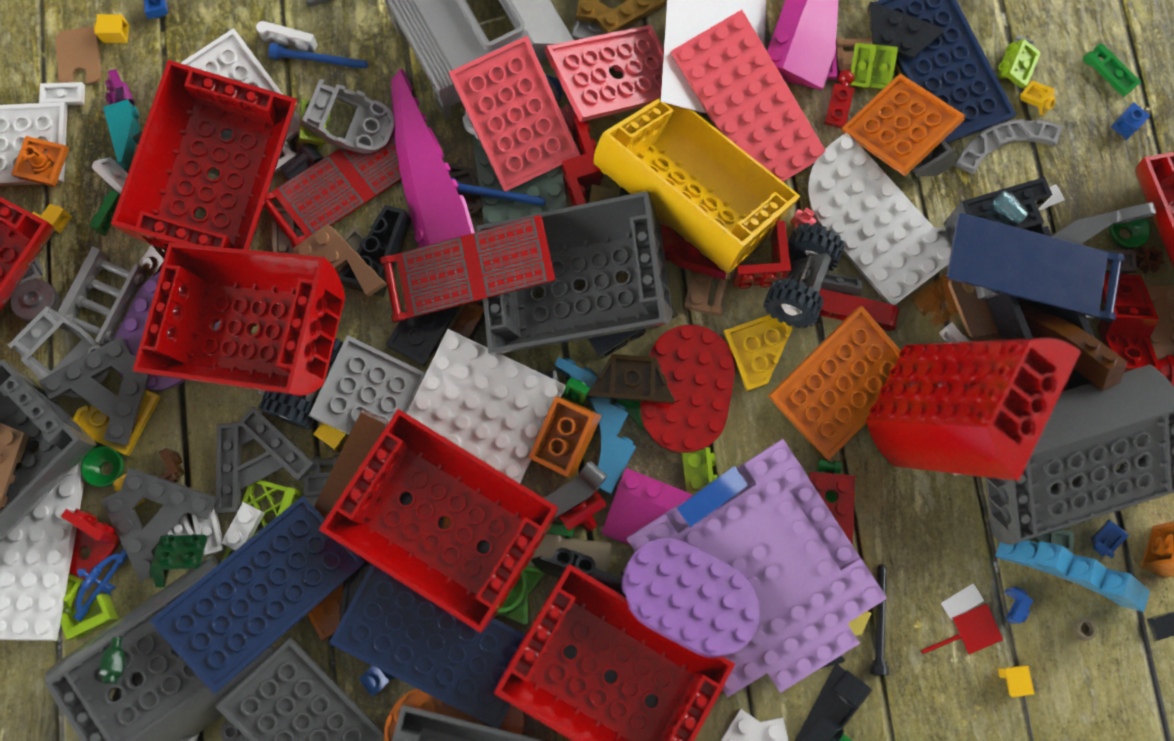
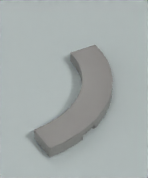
[954,119,1063,174]

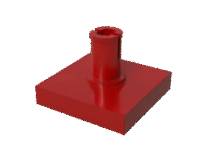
[558,491,607,531]

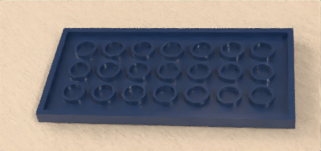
[874,0,1016,144]
[150,496,365,695]
[329,564,525,729]

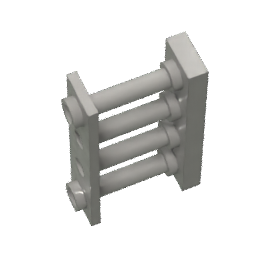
[58,246,146,346]

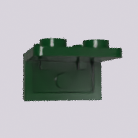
[149,534,207,587]

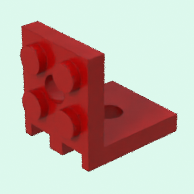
[732,221,791,289]
[60,508,121,583]

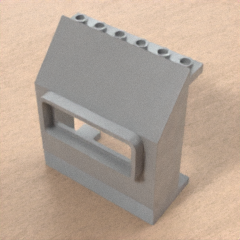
[385,0,573,118]

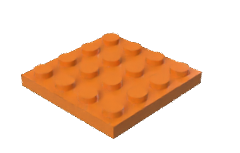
[842,74,965,176]

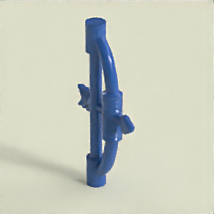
[73,548,128,621]

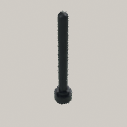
[870,564,889,676]

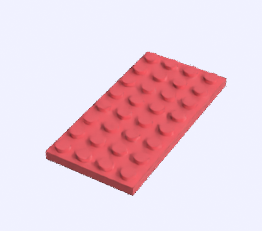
[670,9,826,182]

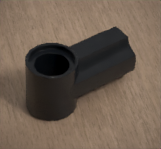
[279,143,324,180]

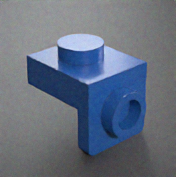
[143,0,168,19]
[1091,519,1129,558]
[1004,587,1033,624]
[359,666,396,697]

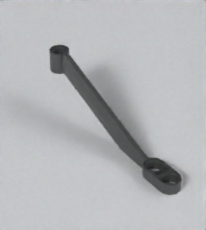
[975,202,1157,300]
[477,461,608,554]

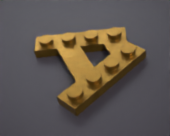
[576,0,667,34]

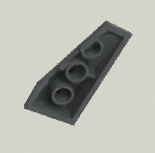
[912,140,956,177]

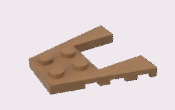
[293,224,387,297]
[0,423,29,511]

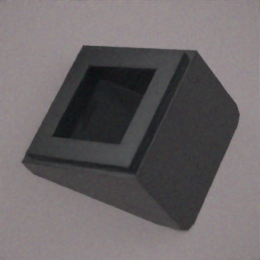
[1147,612,1174,641]

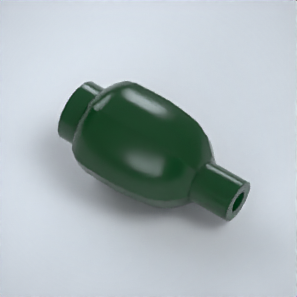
[99,637,125,684]

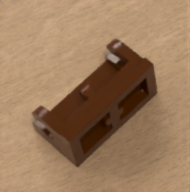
[451,302,485,340]

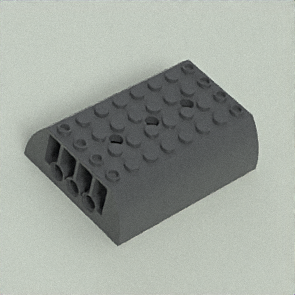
[476,191,672,355]

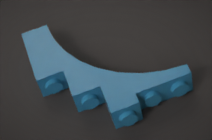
[555,357,636,496]
[995,540,1150,612]

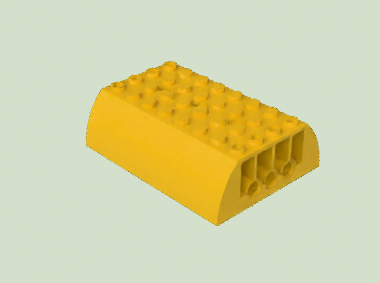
[594,97,800,274]

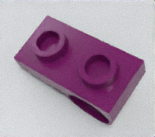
[105,69,135,106]

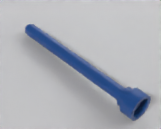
[268,43,368,69]
[451,178,546,206]

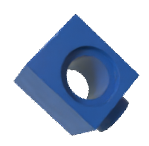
[1111,102,1151,140]

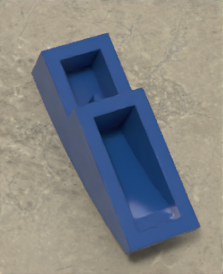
[677,466,748,528]

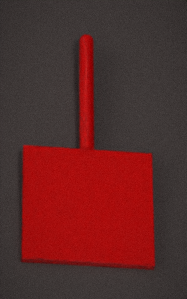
[921,603,1003,655]

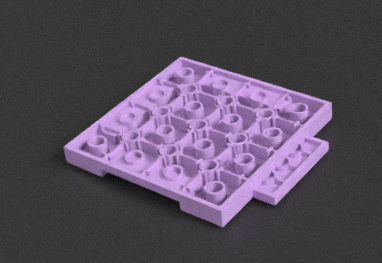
[627,439,887,697]

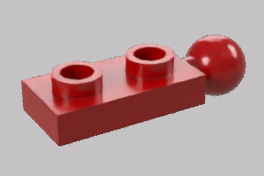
[824,69,855,129]

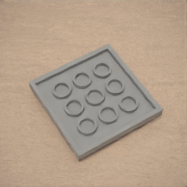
[308,335,426,435]

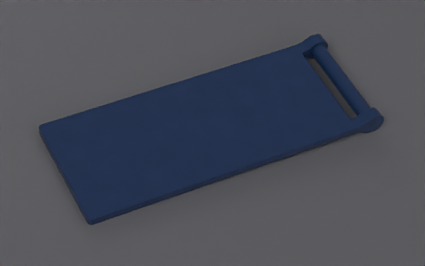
[947,213,1125,322]

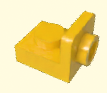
[1020,80,1056,116]

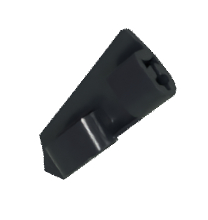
[531,548,626,598]
[795,664,872,741]

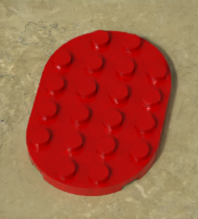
[640,325,735,453]

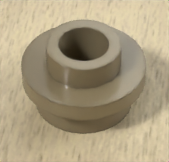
[1073,617,1097,641]

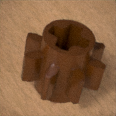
[1136,246,1165,274]

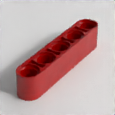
[819,289,899,331]

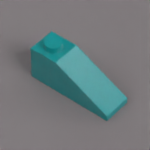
[103,99,141,171]

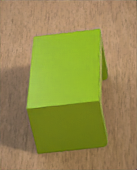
[60,594,119,640]

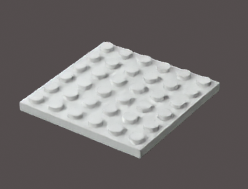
[407,329,566,484]

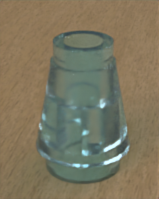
[992,191,1028,223]

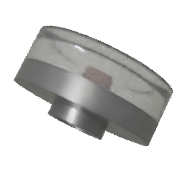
[11,279,62,324]

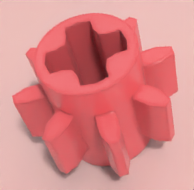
[790,207,817,230]

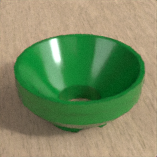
[1109,218,1151,249]
[81,446,124,487]

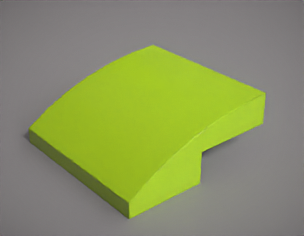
[850,43,898,89]

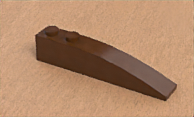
[1020,305,1127,391]
[314,409,388,518]

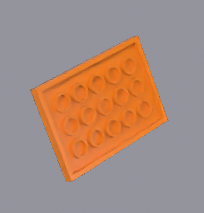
[768,306,901,461]

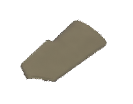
[528,534,611,572]

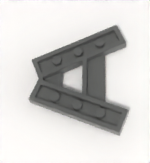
[39,336,151,446]
[215,406,316,514]
[101,468,217,582]

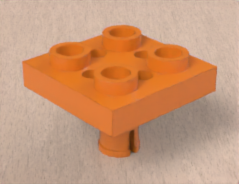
[11,136,69,187]

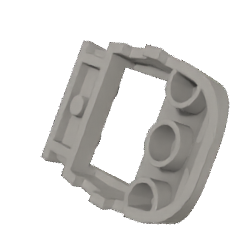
[301,79,395,154]
[8,306,109,398]

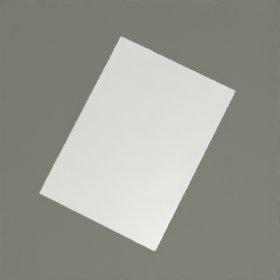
[661,0,766,114]

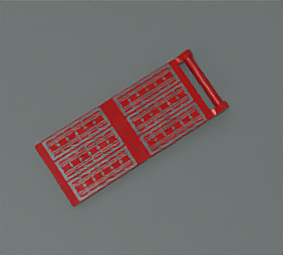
[263,128,402,248]
[380,215,555,323]

